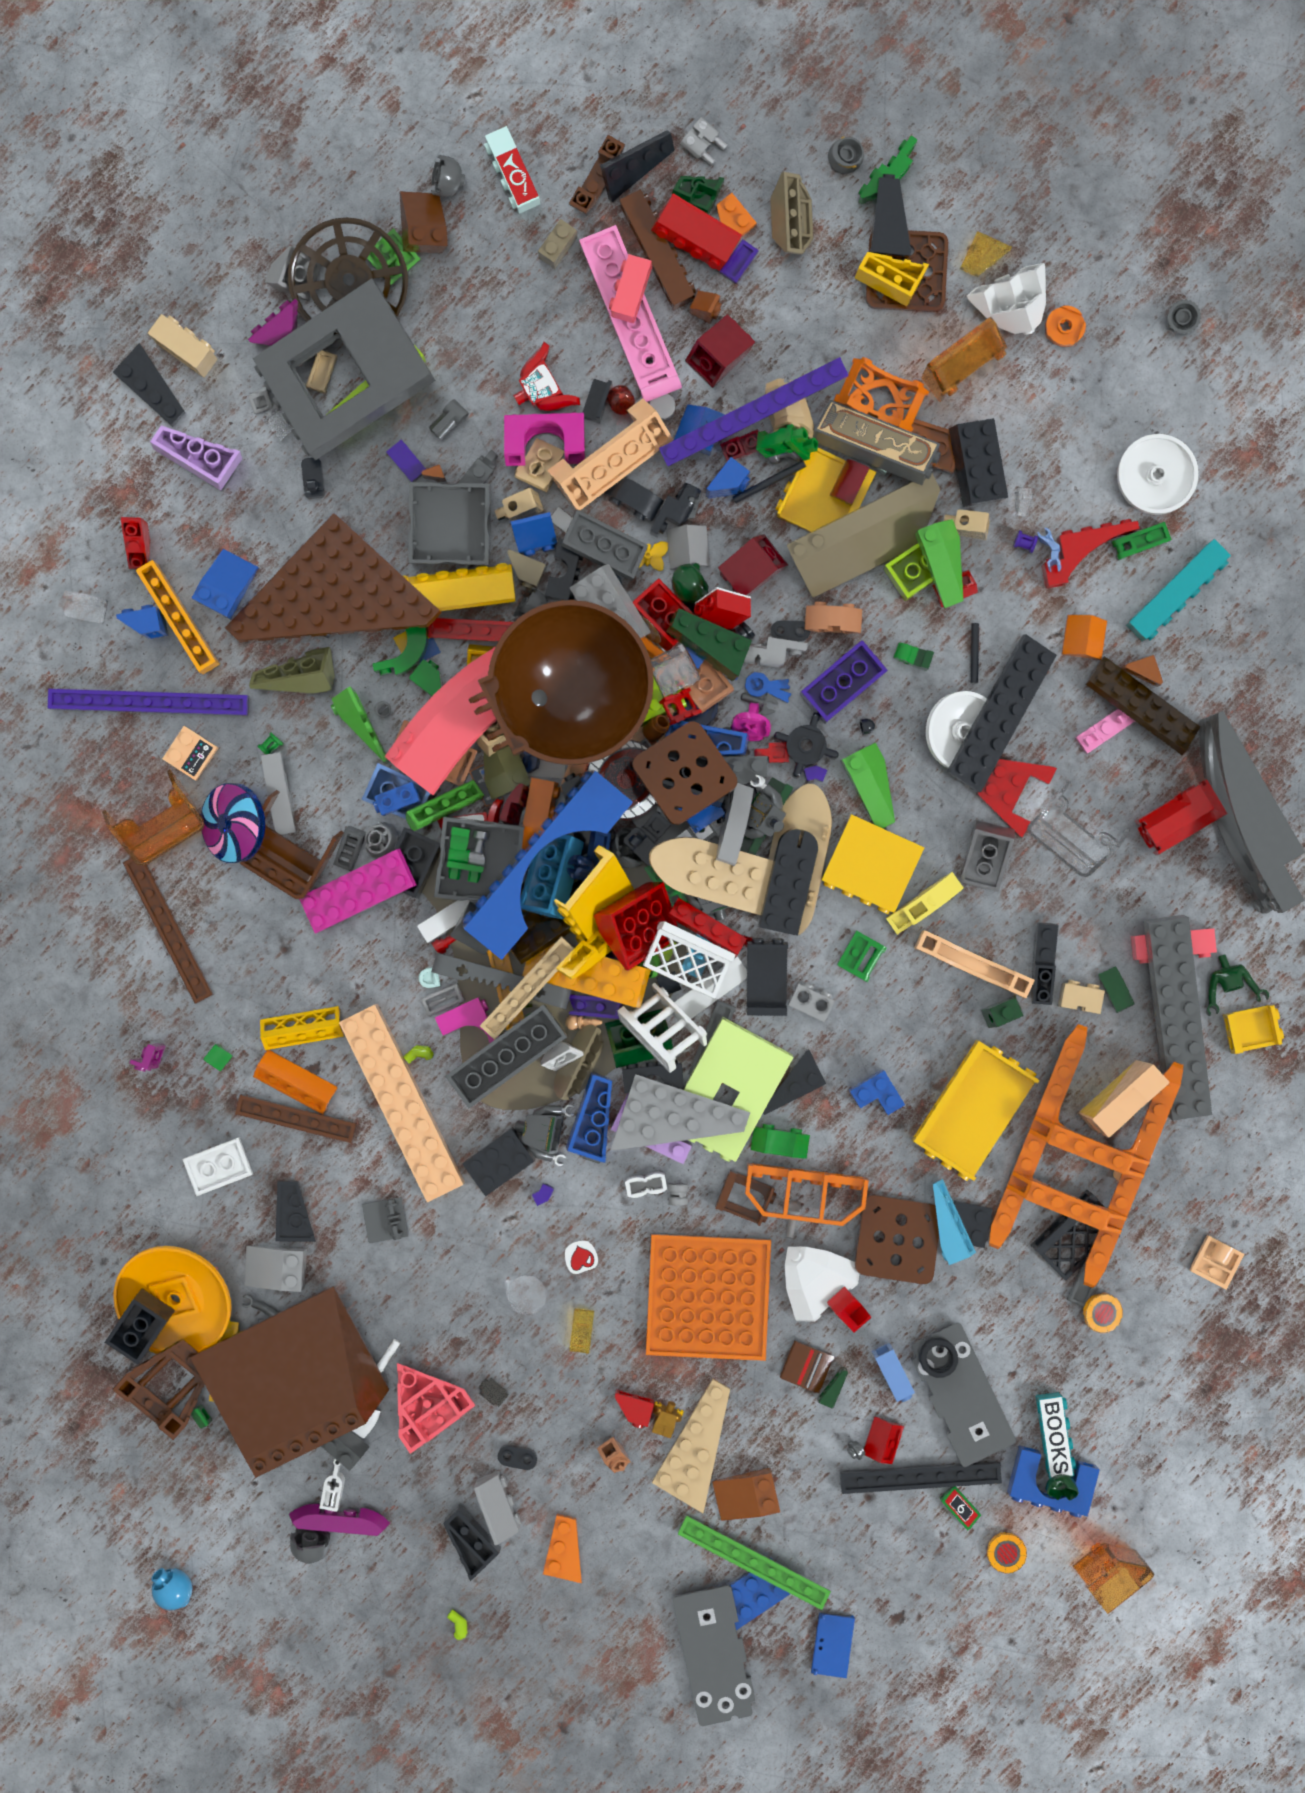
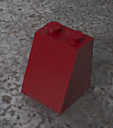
[685,314,755,388]
[718,534,788,596]

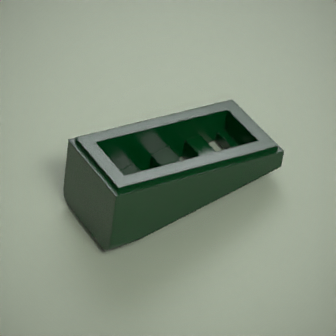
[817,1367,848,1409]

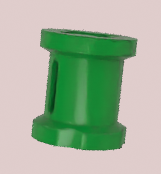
[257,732,284,755]

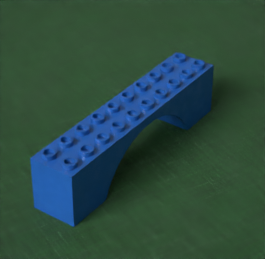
[463,769,633,960]

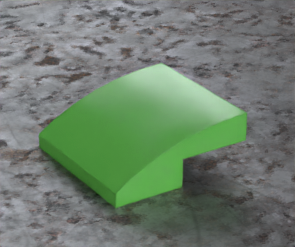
[367,228,420,285]

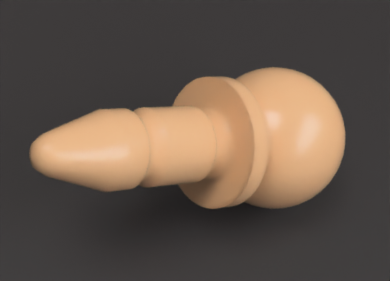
[565,1015,602,1030]

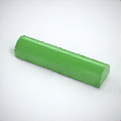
[406,780,484,831]

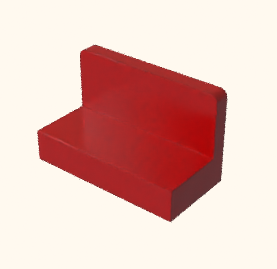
[864,1417,904,1464]

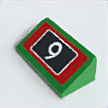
[940,1487,981,1531]

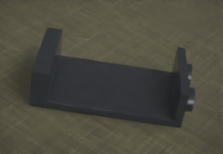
[746,938,789,1016]

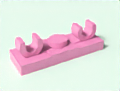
[1075,709,1135,754]

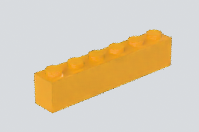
[136,560,220,675]

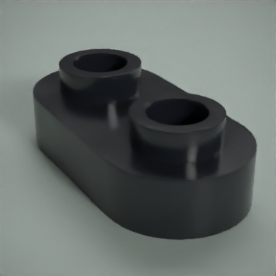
[770,621,810,642]
[497,1445,537,1470]

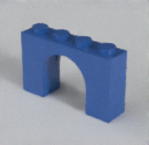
[1007,1445,1100,1518]

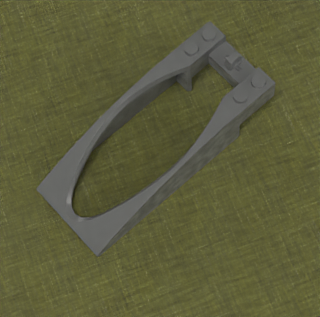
[1199,711,1305,914]

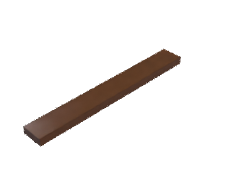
[122,853,214,1004]

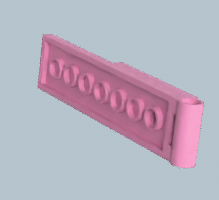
[579,225,682,402]

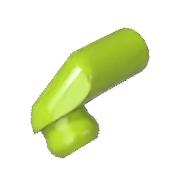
[403,1045,434,1064]
[446,1609,468,1640]

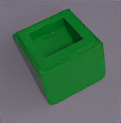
[203,1043,233,1071]
[191,1405,212,1429]

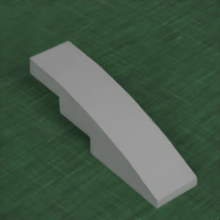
[261,752,296,835]
[716,783,754,866]

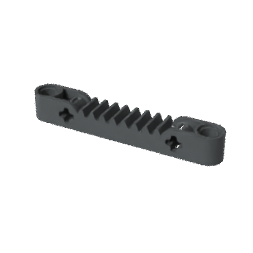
[431,953,572,1009]

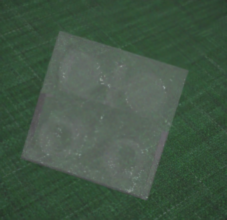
[650,644,700,697]

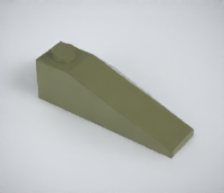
[249,647,335,693]
[483,746,531,800]

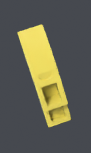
[886,872,964,935]

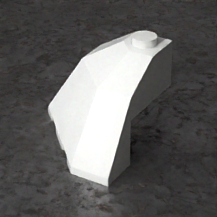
[967,263,1046,335]
[785,1247,859,1322]

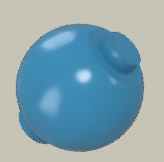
[151,1568,193,1610]

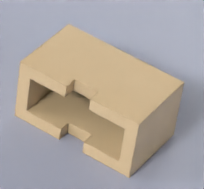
[1058,980,1105,1014]

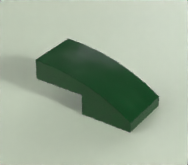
[1098,966,1135,1013]

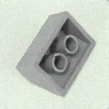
[474,1471,522,1545]

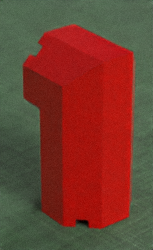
[1135,779,1228,855]

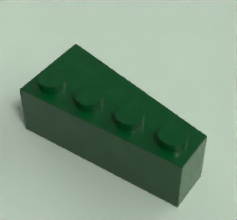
[666,608,752,681]

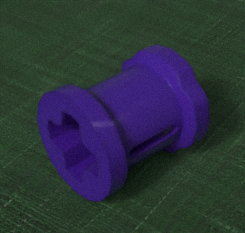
[1013,530,1038,553]

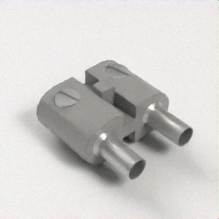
[680,117,727,165]

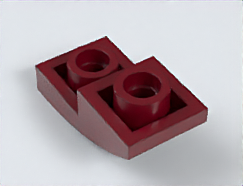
[720,429,759,461]

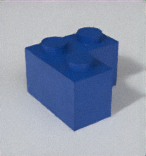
[848,1069,905,1115]

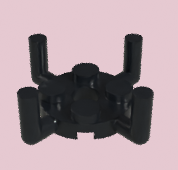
[773,713,839,779]

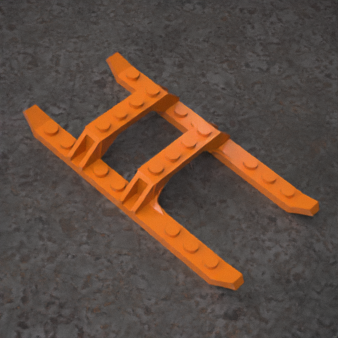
[989,1024,1183,1288]

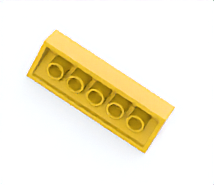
[403,563,516,611]

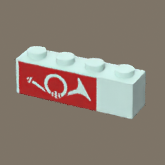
[484,126,540,214]

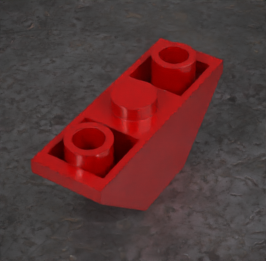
[120,517,150,569]

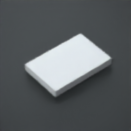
[182,1137,253,1196]

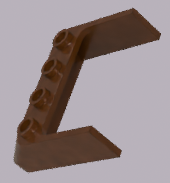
[237,790,344,899]

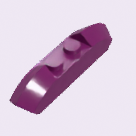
[289,1504,390,1536]

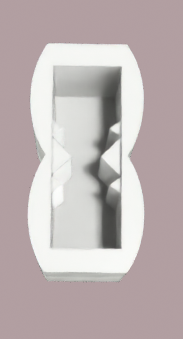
[625,1171,667,1198]

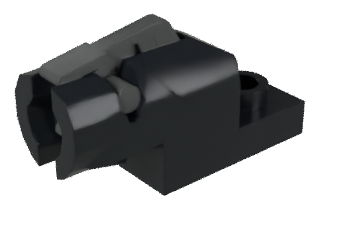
[650,483,701,538]

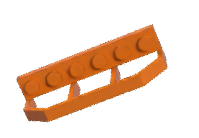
[745,1163,869,1226]

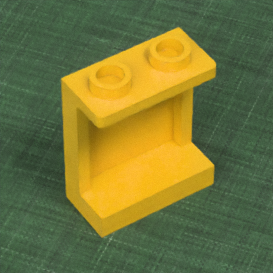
[1222,1005,1284,1054]

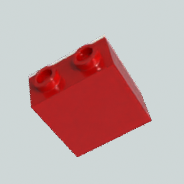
[694,587,751,630]

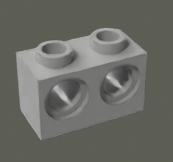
[788,982,835,1022]

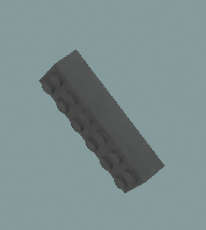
[445,1003,568,1109]

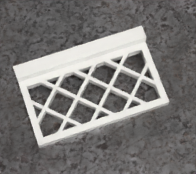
[643,922,736,999]

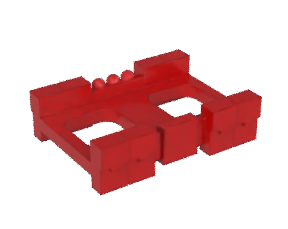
[659,687,702,726]

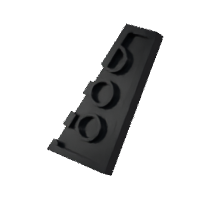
[600,130,675,202]

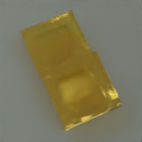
[569,1308,594,1354]

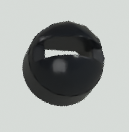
[860,718,875,735]

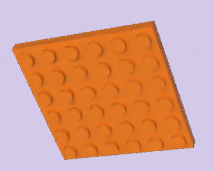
[646,1234,771,1361]

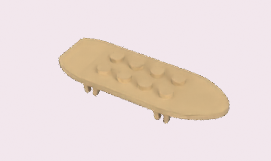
[760,784,832,935]
[649,837,773,915]

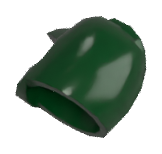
[672,563,709,603]

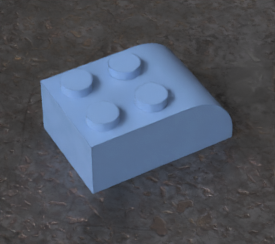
[361,763,432,819]

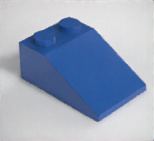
[511,512,557,557]
[192,549,259,620]

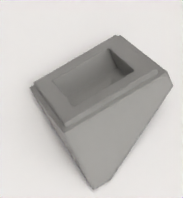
[247,387,273,414]

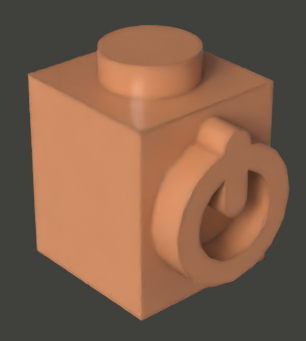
[597,1437,631,1473]

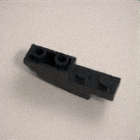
[1032,923,1059,1005]

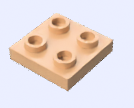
[1189,1235,1244,1289]

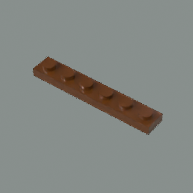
[235,1094,357,1143]

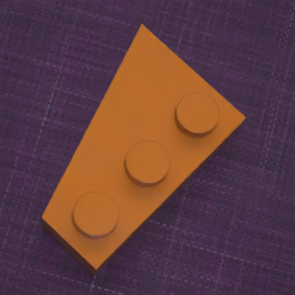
[543,1514,582,1583]

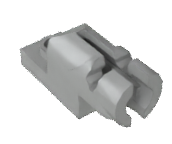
[744,637,808,668]

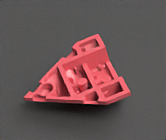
[397,1363,476,1454]

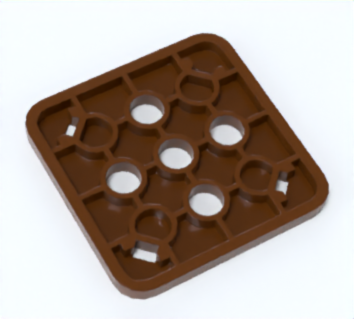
[866,230,949,312]
[632,722,737,825]
[855,1195,939,1284]

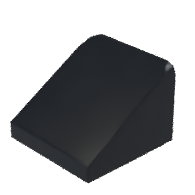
[656,971,682,995]

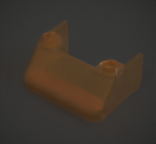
[921,317,1008,402]
[102,769,204,865]
[1073,1543,1154,1614]

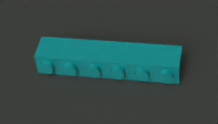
[1126,538,1231,642]

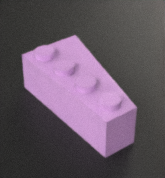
[150,426,242,491]

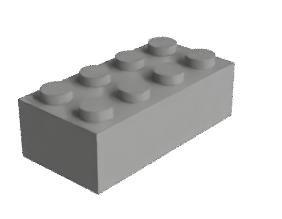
[570,564,651,639]

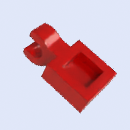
[754,742,789,763]

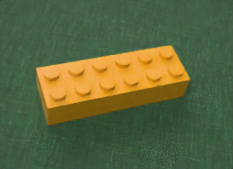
[522,943,651,1008]

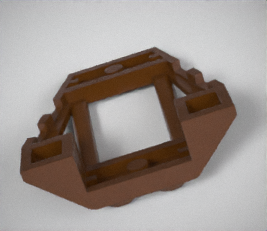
[112,1339,205,1440]

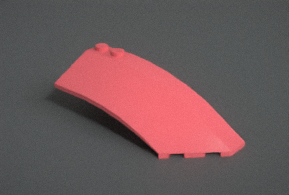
[385,647,497,795]

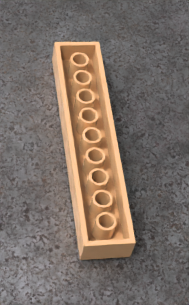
[339,1004,465,1202]

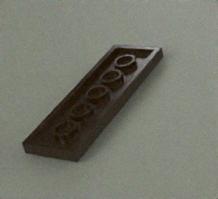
[1085,656,1200,755]
[510,880,583,965]

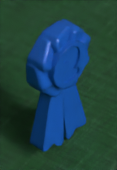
[745,672,792,703]

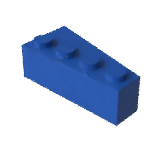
[665,720,749,756]
[566,1072,612,1163]

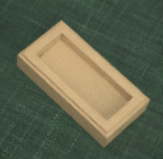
[306,350,338,394]

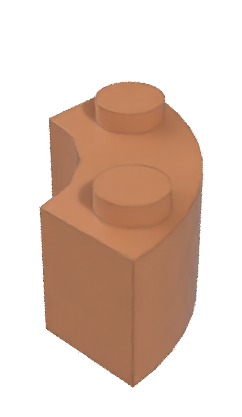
[805,602,862,634]

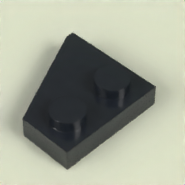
[954,1200,993,1248]

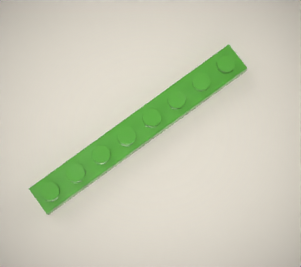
[678,1516,831,1610]

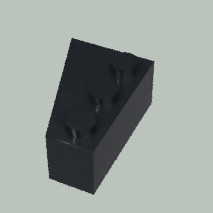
[443,1504,501,1581]

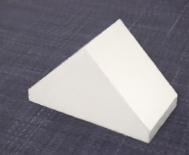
[541,1041,583,1071]

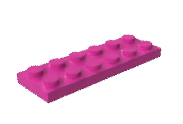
[299,849,416,934]

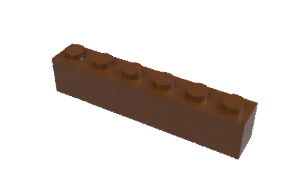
[619,189,696,311]

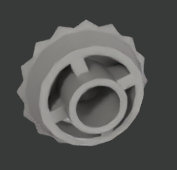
[364,822,399,859]

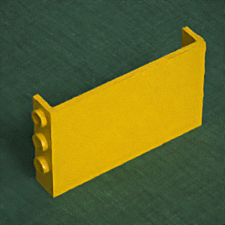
[912,1040,1040,1181]

